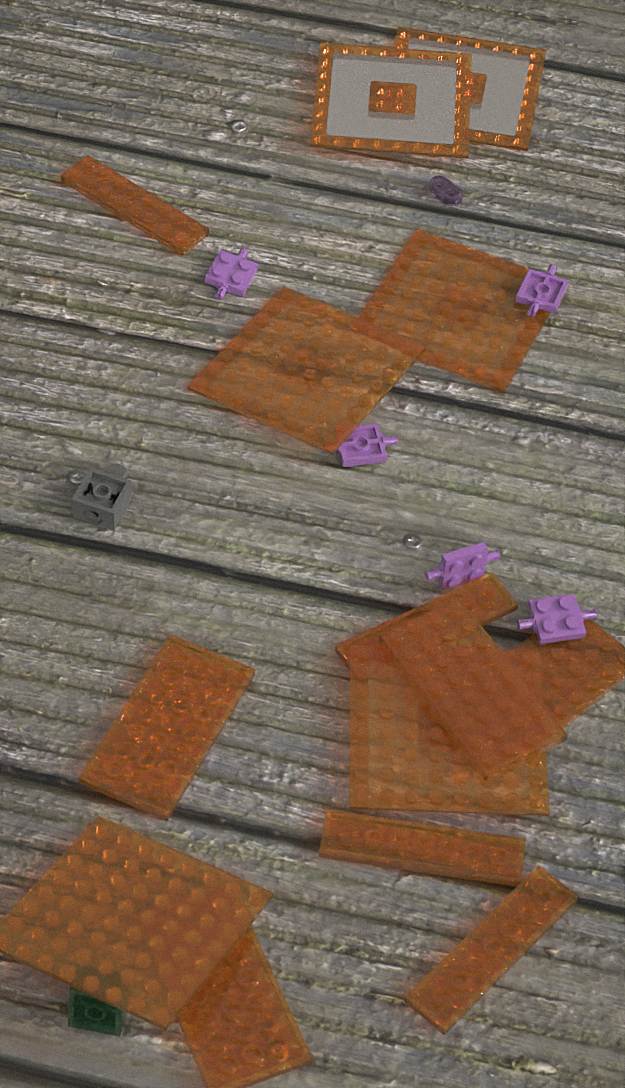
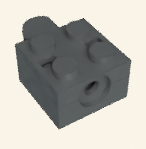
[71,464,133,531]

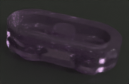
[429,176,463,206]

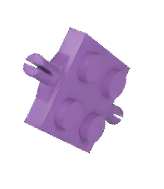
[204,248,259,300]
[516,264,569,317]
[323,423,398,467]
[425,542,500,590]
[517,593,597,644]

